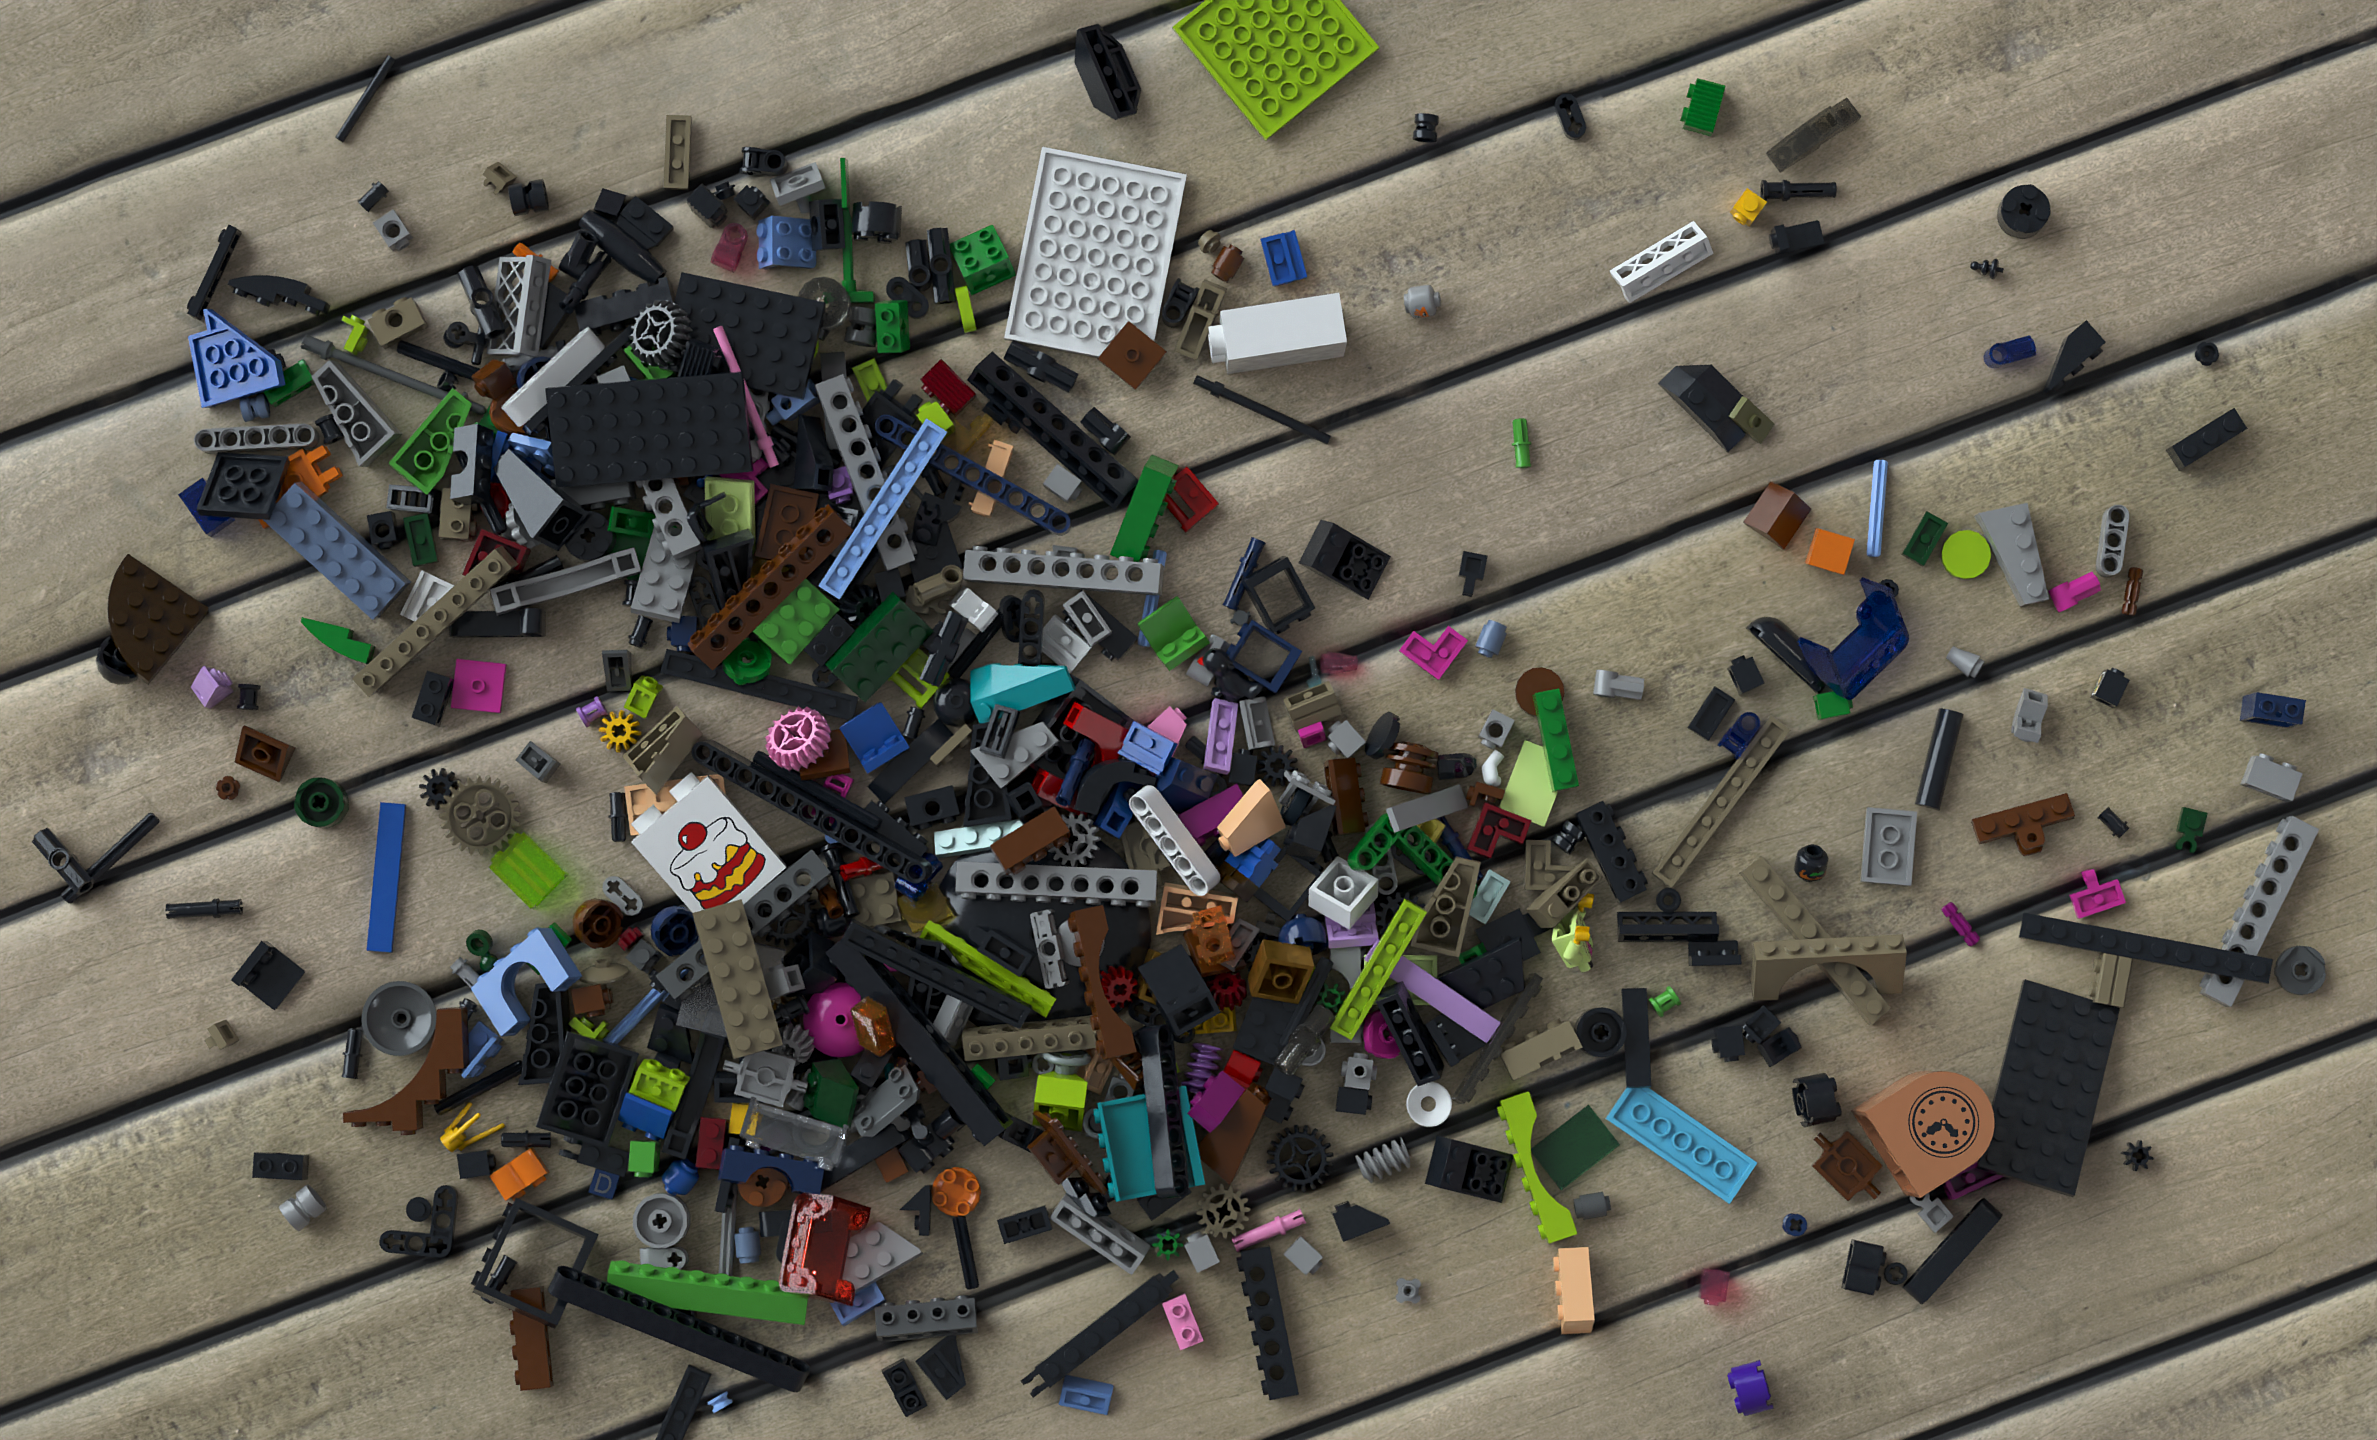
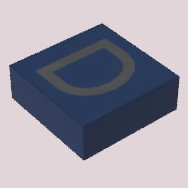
[588,1168,620,1200]

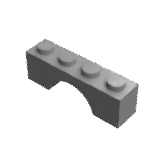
[1330,946,1365,1043]

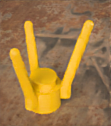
[440,1102,505,1152]

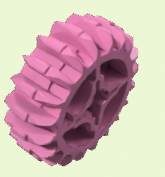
[765,706,831,771]

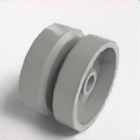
[633,1193,691,1248]

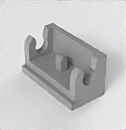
[1239,697,1275,750]

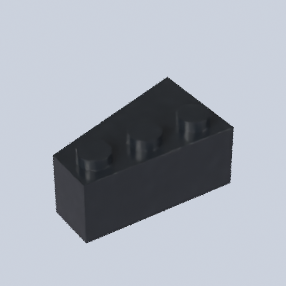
[701,529,754,611]

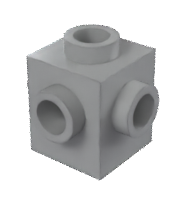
[1341,1053,1377,1090]

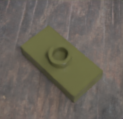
[1729,396,1775,444]

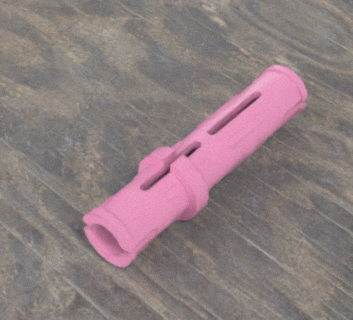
[1231,1209,1306,1252]

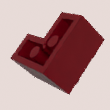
[462,529,531,576]
[1466,803,1532,859]

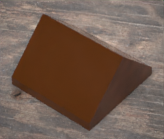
[1743,482,1811,550]
[234,725,296,782]

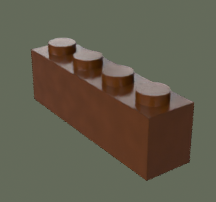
[508,1286,554,1391]

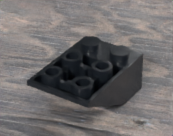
[1299,520,1391,600]
[1137,944,1221,1037]
[1425,1135,1513,1203]

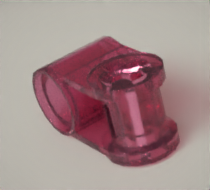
[710,223,748,273]

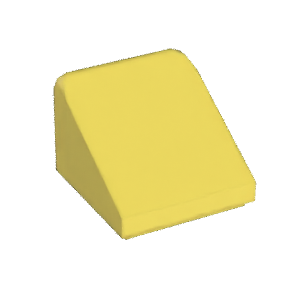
[1417,819,1446,844]

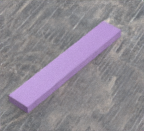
[1364,939,1501,1043]

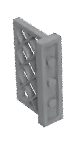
[486,255,551,357]

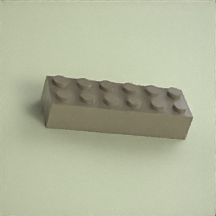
[692,899,783,1059]

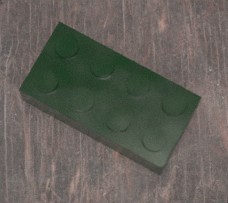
[825,592,934,703]

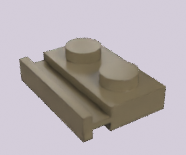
[930,724,972,767]

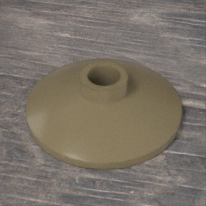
[579,959,629,984]

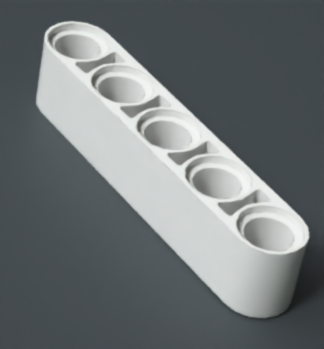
[502,327,605,427]
[1129,785,1220,896]

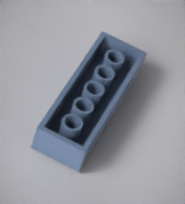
[263,482,411,620]

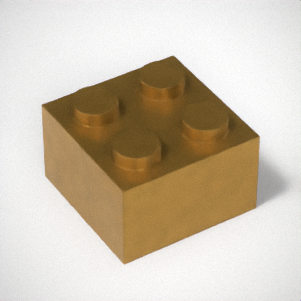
[1248,939,1314,1004]

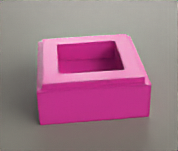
[1298,721,1327,748]

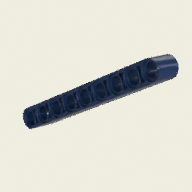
[875,415,1071,536]

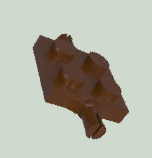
[1812,1131,1883,1201]

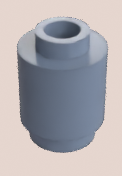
[1475,620,1507,658]
[734,1227,761,1264]

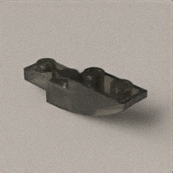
[1766,98,1862,173]

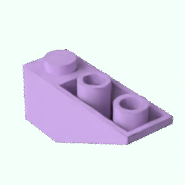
[191,666,234,709]

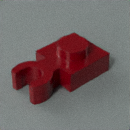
[618,927,645,951]

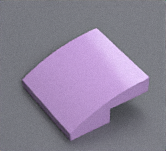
[1325,902,1378,949]

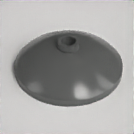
[362,981,437,1056]

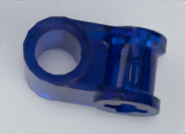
[1717,712,1760,759]

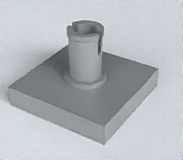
[770,162,825,213]

